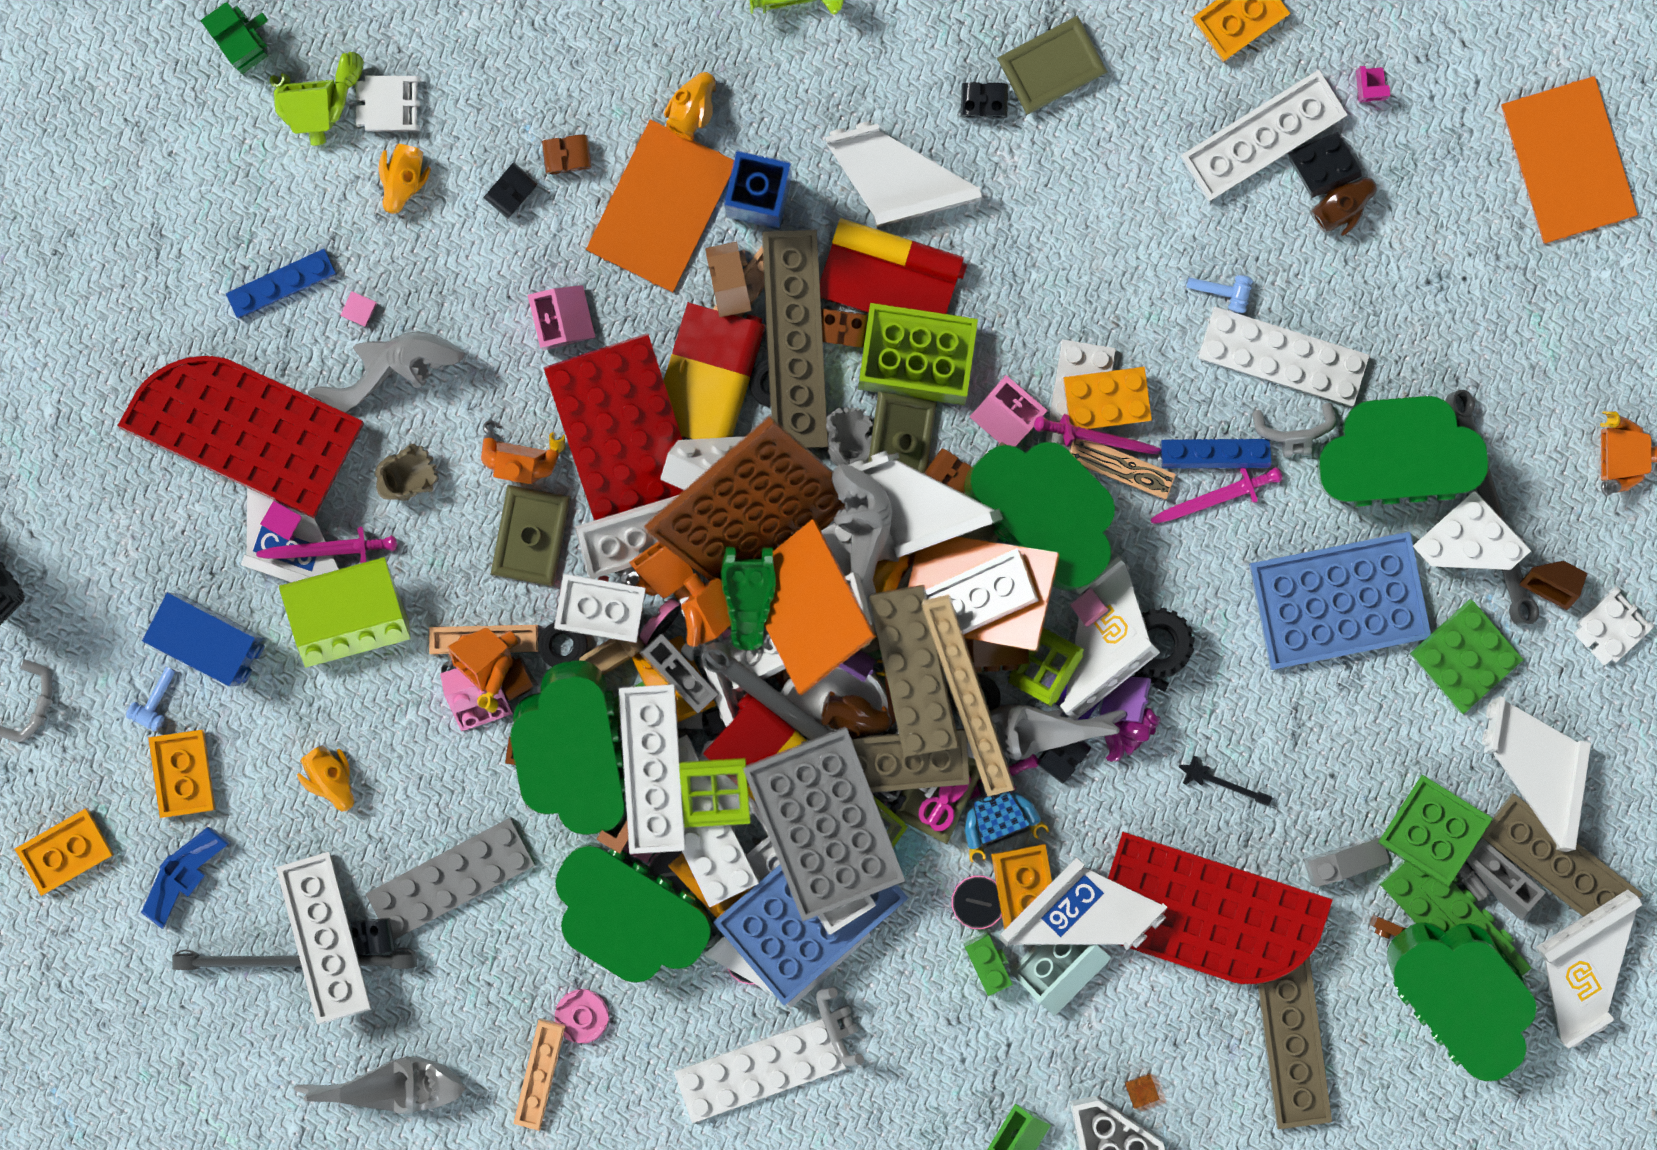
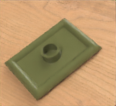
[997,15,1108,115]
[868,391,937,474]
[490,485,571,587]
[895,757,981,844]

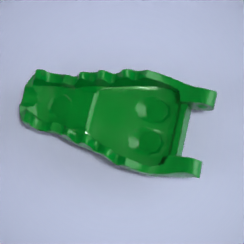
[721,547,776,650]

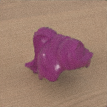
[1104,708,1161,762]

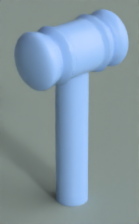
[1186,275,1253,313]
[126,667,176,733]

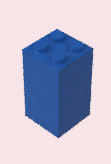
[724,151,792,230]
[142,592,265,687]

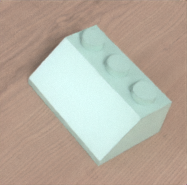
[1009,945,1111,1016]

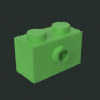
[963,932,1013,996]
[987,1104,1051,1150]

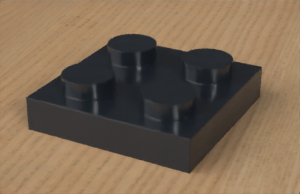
[1288,132,1362,198]

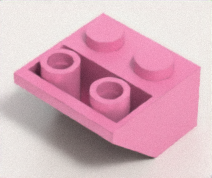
[528,285,596,351]
[969,375,1048,447]
[440,668,513,732]

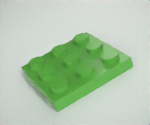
[1410,599,1523,714]
[1378,775,1493,888]

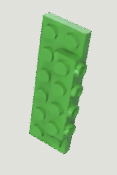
[1379,860,1531,975]

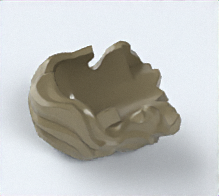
[375,443,439,501]

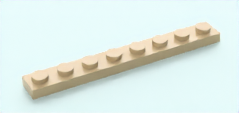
[922,594,1014,796]

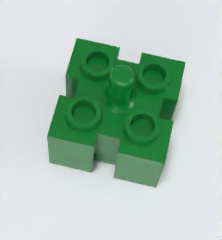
[200,2,268,74]

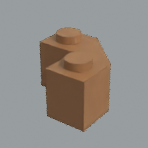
[705,241,755,317]

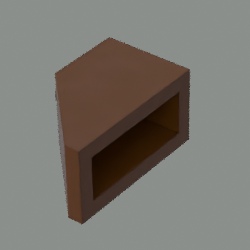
[1519,560,1588,610]
[502,656,539,700]

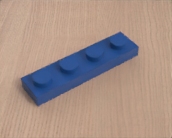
[225,249,337,319]
[1160,439,1271,469]

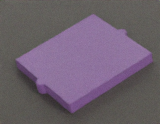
[838,650,876,682]
[1100,676,1151,723]

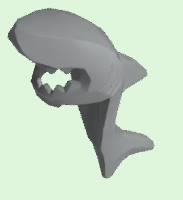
[308,331,465,413]
[832,463,899,618]
[966,704,1126,760]
[294,1056,465,1114]

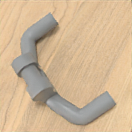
[1252,403,1336,457]
[0,659,53,742]
[816,987,864,1066]

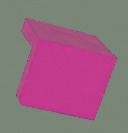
[1356,66,1390,103]
[260,500,302,541]

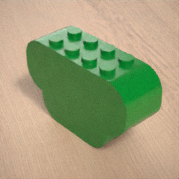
[1318,396,1488,507]
[964,442,1115,591]
[510,660,626,835]
[555,842,712,983]
[1387,923,1536,1081]

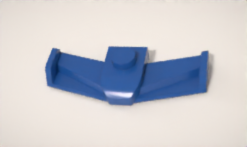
[141,827,231,929]

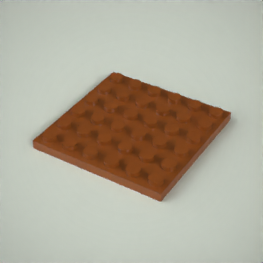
[644,416,845,581]

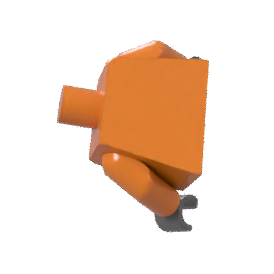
[681,573,731,661]

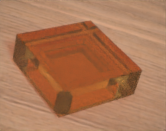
[1124,1073,1160,1109]

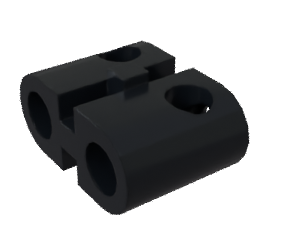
[960,82,1009,119]
[483,162,539,219]
[1037,740,1091,784]
[351,918,395,955]

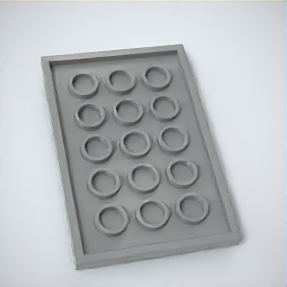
[743,727,905,921]

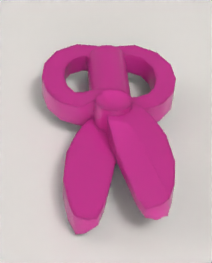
[919,776,971,831]

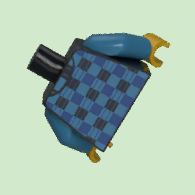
[965,782,1049,863]

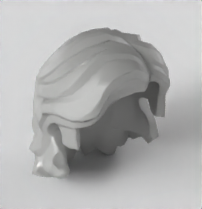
[826,407,873,466]

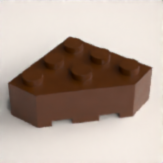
[941,638,1029,673]

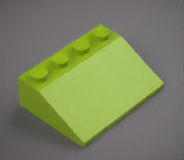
[858,303,978,406]
[279,557,411,668]

